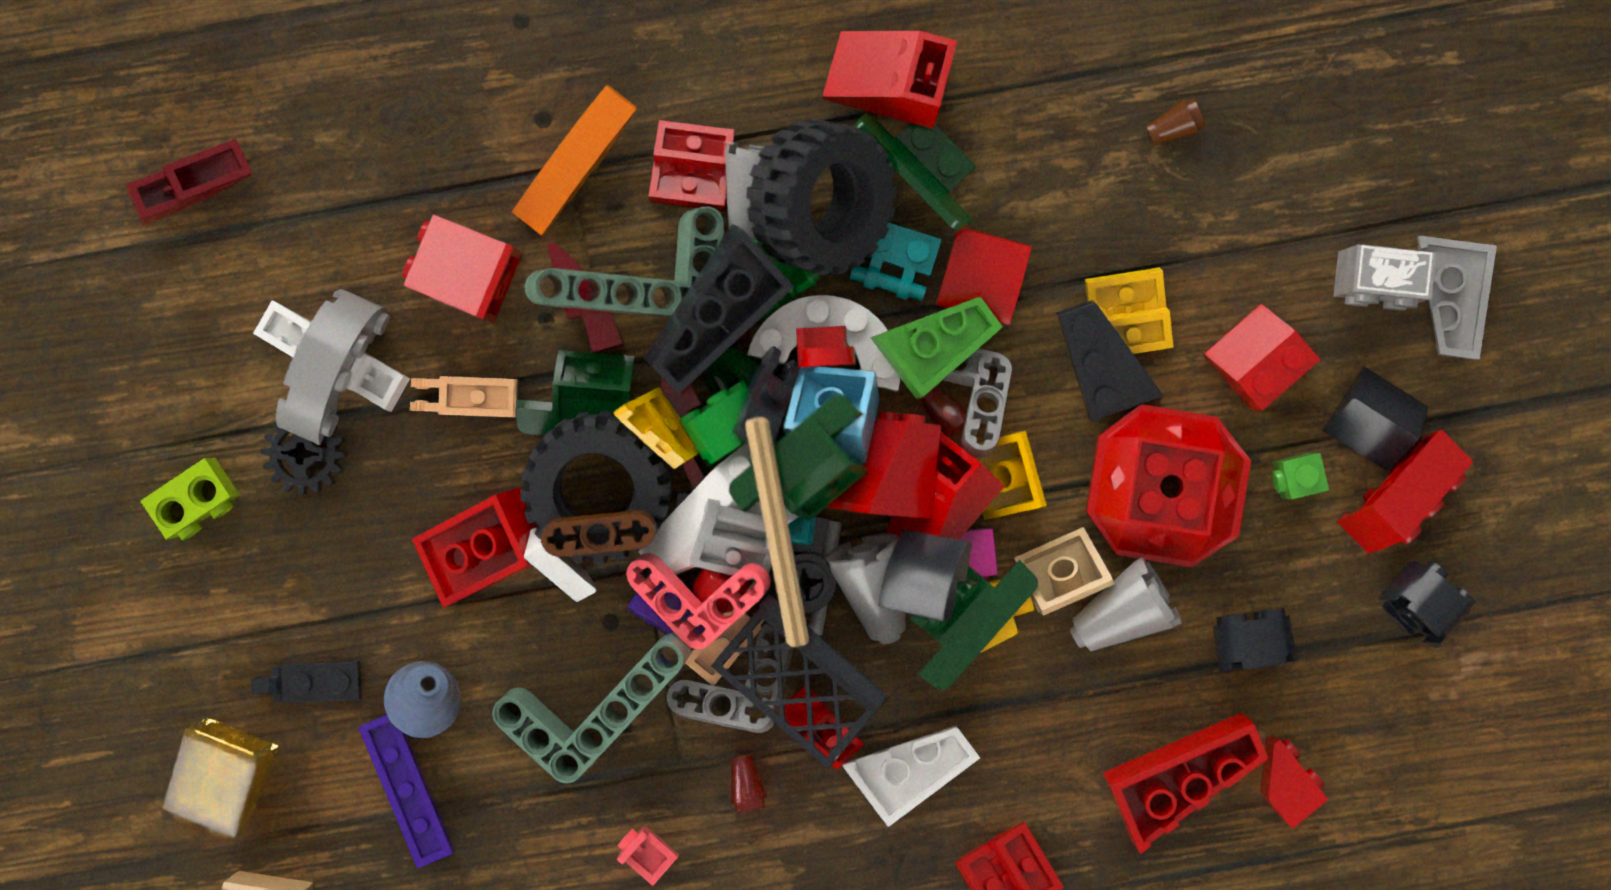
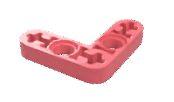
[626,553,770,650]

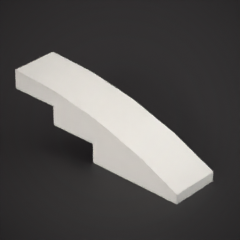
[253,300,410,412]

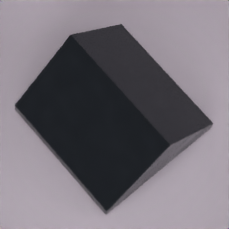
[1322,366,1429,471]

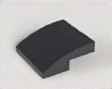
[878,529,972,621]

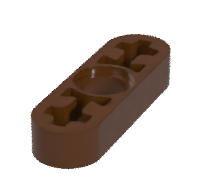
[541,510,656,557]

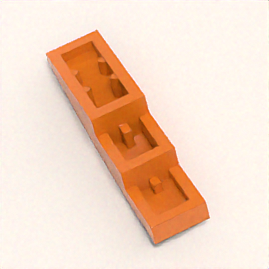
[512,85,638,236]

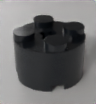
[1378,561,1475,648]
[1213,608,1297,672]

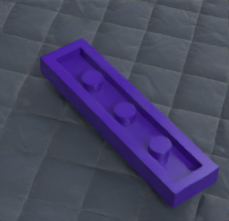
[358,715,455,869]

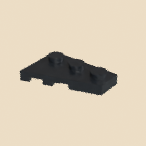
[1056,300,1164,421]

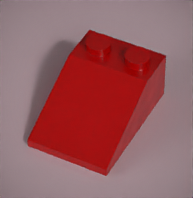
[412,487,537,608]

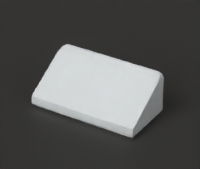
[524,528,596,602]

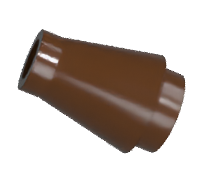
[1146,98,1206,146]

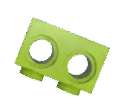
[141,458,240,541]

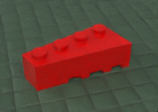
[1103,712,1268,854]

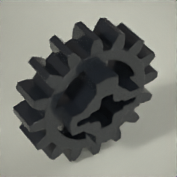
[261,422,348,495]

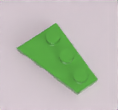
[870,297,1003,399]

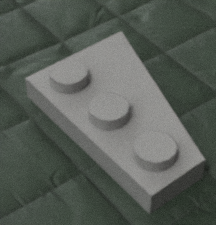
[1416,235,1497,360]

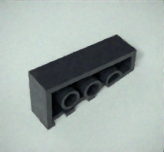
[644,224,794,394]

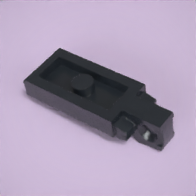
[251,660,362,703]

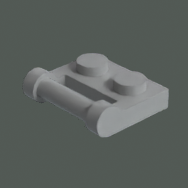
[690,498,772,581]

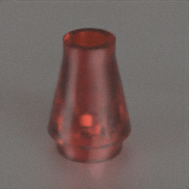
[918,385,967,438]
[730,755,768,813]

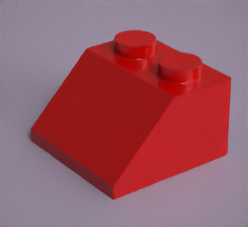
[1203,304,1321,411]

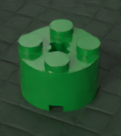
[679,380,749,467]

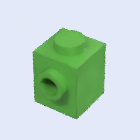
[1272,452,1329,500]

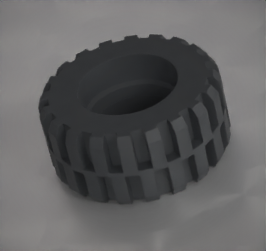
[746,119,897,275]
[520,411,673,565]

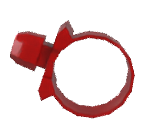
[796,326,855,368]

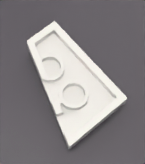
[842,726,980,827]

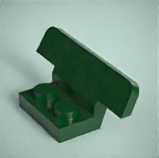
[855,111,976,231]
[516,350,635,435]
[729,394,868,521]
[910,559,1038,690]

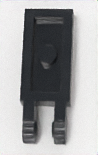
[732,346,800,444]

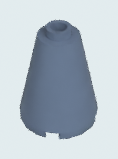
[384,661,462,738]

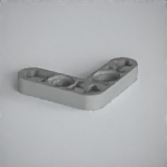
[943,348,1012,458]
[667,623,794,733]

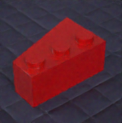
[1336,429,1473,554]

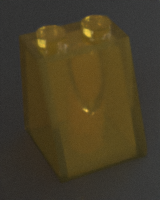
[163,718,278,839]

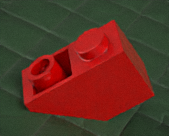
[1260,734,1329,829]

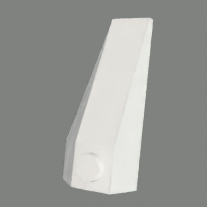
[639,443,798,575]

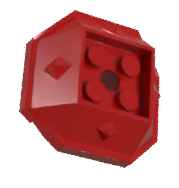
[1085,404,1251,567]

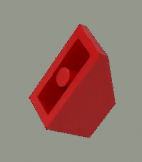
[779,686,865,770]

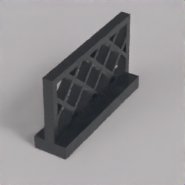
[711,594,891,769]

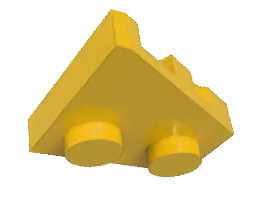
[614,387,699,469]

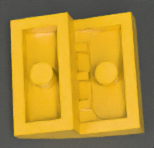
[1085,267,1174,354]

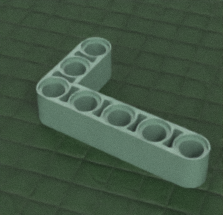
[525,206,724,318]
[492,632,691,784]

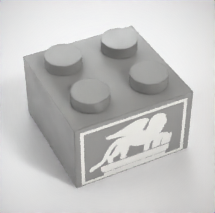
[1333,244,1436,311]

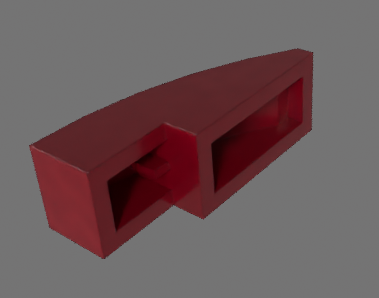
[126,138,252,226]
[547,242,625,353]

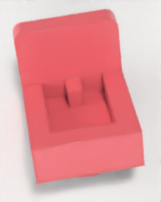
[617,824,679,886]

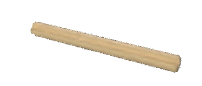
[745,417,809,647]

